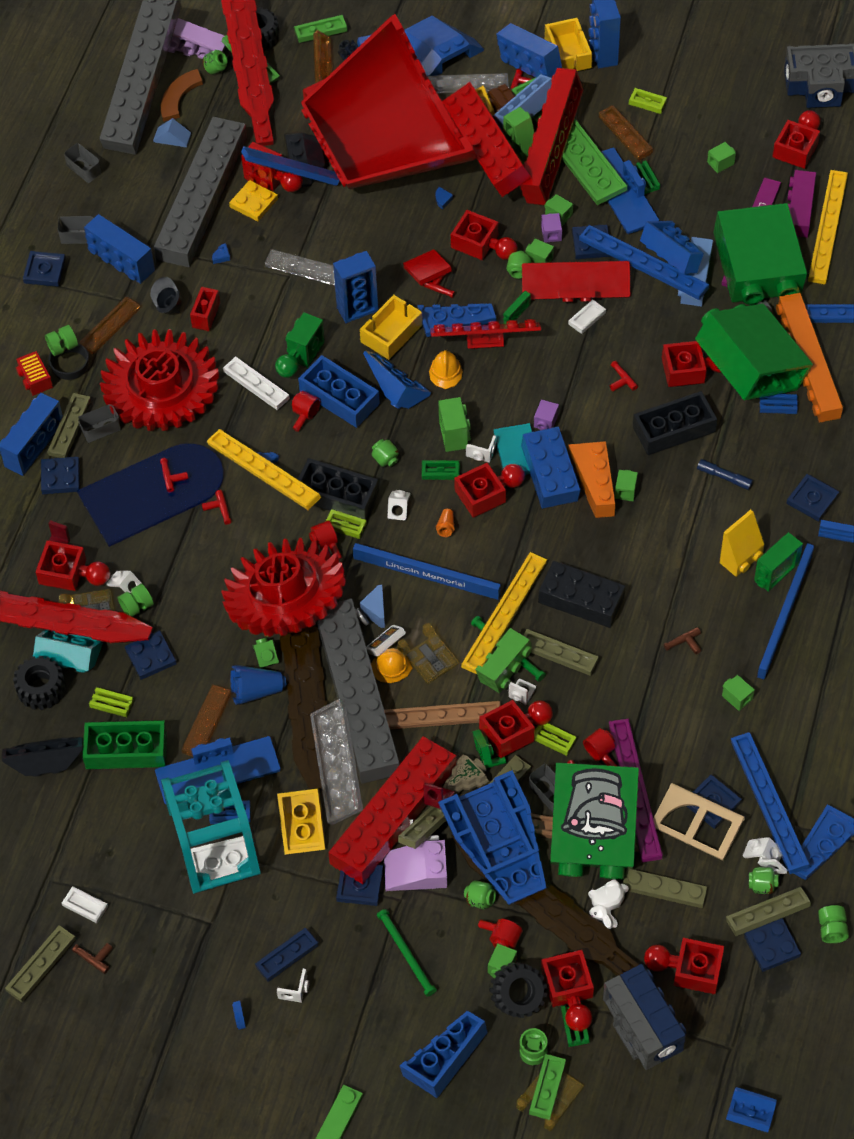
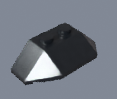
[284,132,325,187]
[2,737,83,777]

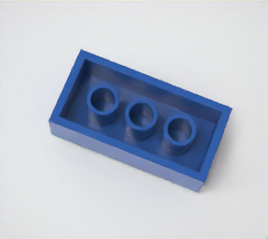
[588,0,621,69]
[496,23,562,78]
[84,214,155,284]
[333,251,378,323]
[298,355,380,428]
[0,393,63,476]
[521,427,580,509]

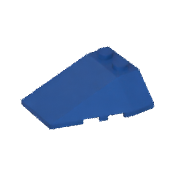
[404,16,484,80]

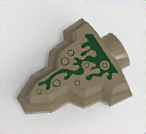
[443,754,489,794]

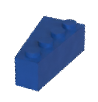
[640,221,704,275]
[400,1011,488,1098]

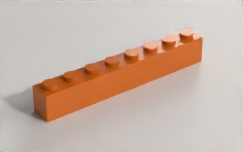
[776,293,843,423]

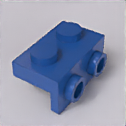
[726,1087,777,1133]

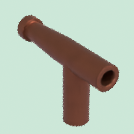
[663,627,701,655]
[72,943,113,974]

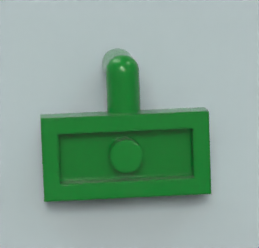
[472,729,506,769]

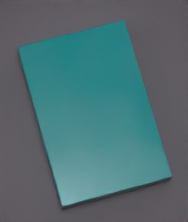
[493,423,532,475]

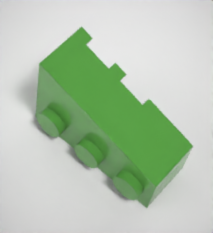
[503,107,534,165]
[475,628,532,693]

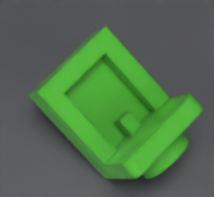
[252,637,279,668]

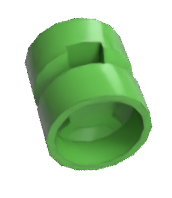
[45,325,78,356]
[117,584,154,617]
[818,905,849,943]
[519,1028,548,1065]

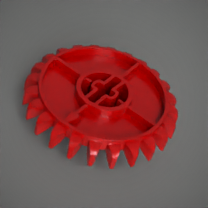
[100,329,219,431]
[221,538,346,637]

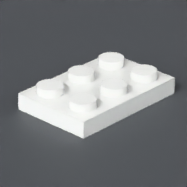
[191,836,248,880]

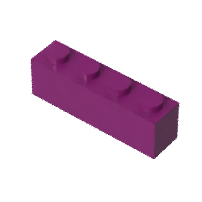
[787,170,816,238]

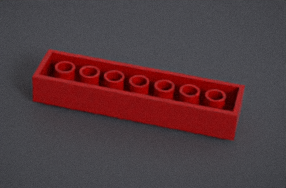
[520,68,584,205]
[442,82,531,197]
[328,736,456,884]

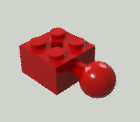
[773,110,820,169]
[241,141,303,192]
[451,210,518,260]
[661,341,721,387]
[454,463,525,518]
[35,541,110,591]
[479,700,553,758]
[644,938,724,994]
[541,950,594,1031]

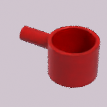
[292,390,321,432]
[309,520,342,560]
[583,728,617,766]
[478,919,523,950]

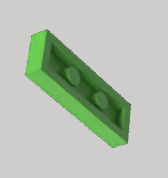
[294,15,347,43]
[529,1054,566,1120]

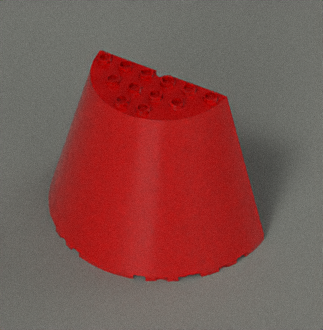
[301,14,477,190]

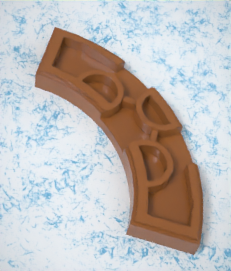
[161,69,203,122]

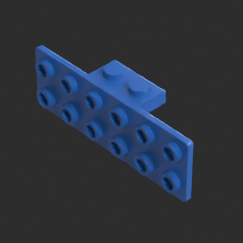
[601,148,659,234]
[155,736,280,804]

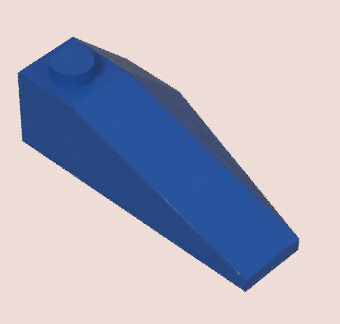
[363,351,431,409]

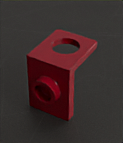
[48,520,70,544]
[423,783,455,809]

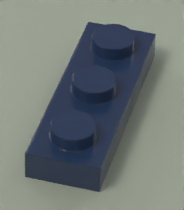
[255,928,318,982]

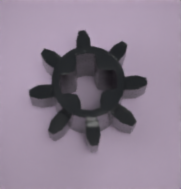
[337,40,358,60]

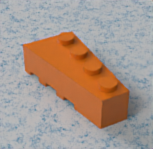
[568,441,615,518]

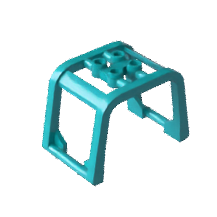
[161,760,261,894]

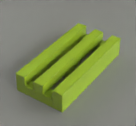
[629,88,667,114]
[326,509,367,539]
[89,687,134,717]
[534,723,577,756]

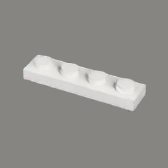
[223,356,290,410]

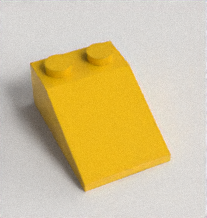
[720,510,764,577]
[277,789,325,855]

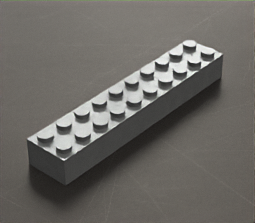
[100,0,182,155]
[154,117,247,267]
[316,599,399,784]

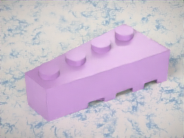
[168,18,226,59]

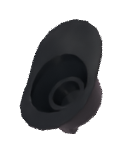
[150,277,183,314]

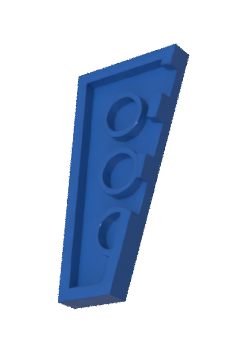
[417,304,496,337]
[793,804,854,880]

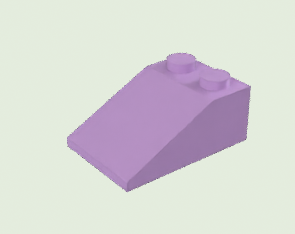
[384,840,447,891]

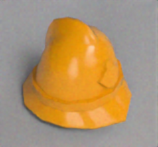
[429,350,463,389]
[371,648,413,683]

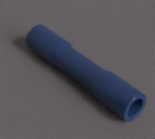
[697,459,753,490]

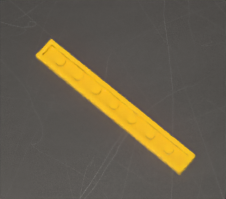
[808,170,848,285]
[207,429,321,510]
[461,552,547,674]

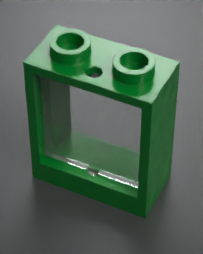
[754,532,803,592]

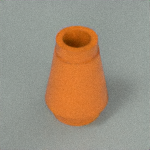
[436,509,455,537]

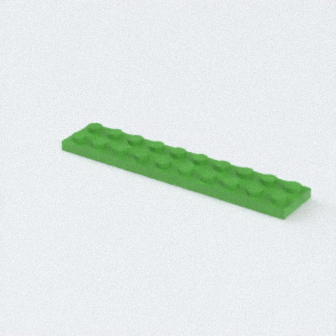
[511,77,628,205]

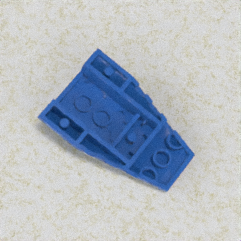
[438,770,546,905]

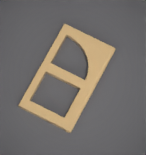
[653,783,745,861]

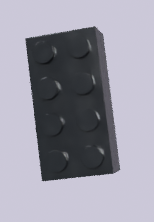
[633,391,717,455]
[298,458,379,520]
[538,561,625,628]

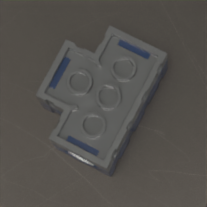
[784,44,854,108]
[603,964,687,1070]

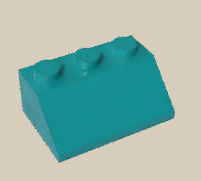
[33,630,103,672]

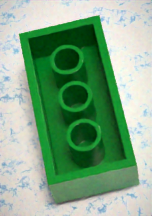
[83,721,167,769]

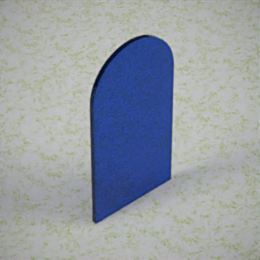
[77,444,223,547]

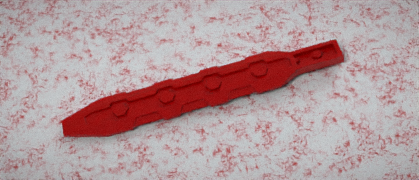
[221,0,274,146]
[0,591,153,643]

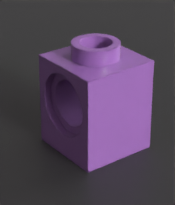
[541,213,562,243]
[534,400,559,430]

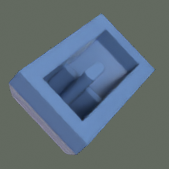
[153,118,191,147]
[360,585,385,628]

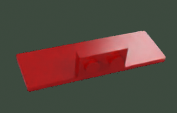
[522,261,630,302]
[430,319,541,349]

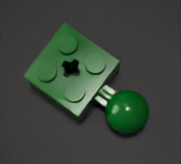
[275,312,325,378]

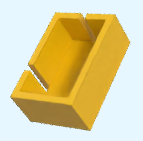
[545,18,592,71]
[360,295,423,360]

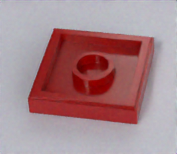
[403,249,451,286]

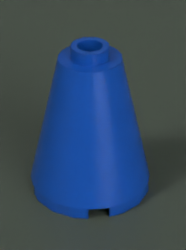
[230,665,286,705]

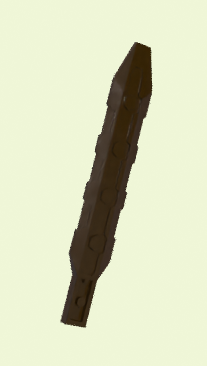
[280,625,333,790]
[452,834,638,976]

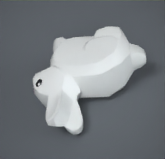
[588,879,629,929]

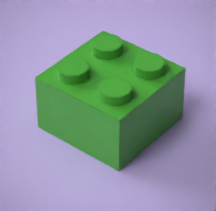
[438,397,471,452]

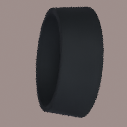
[48,343,88,380]

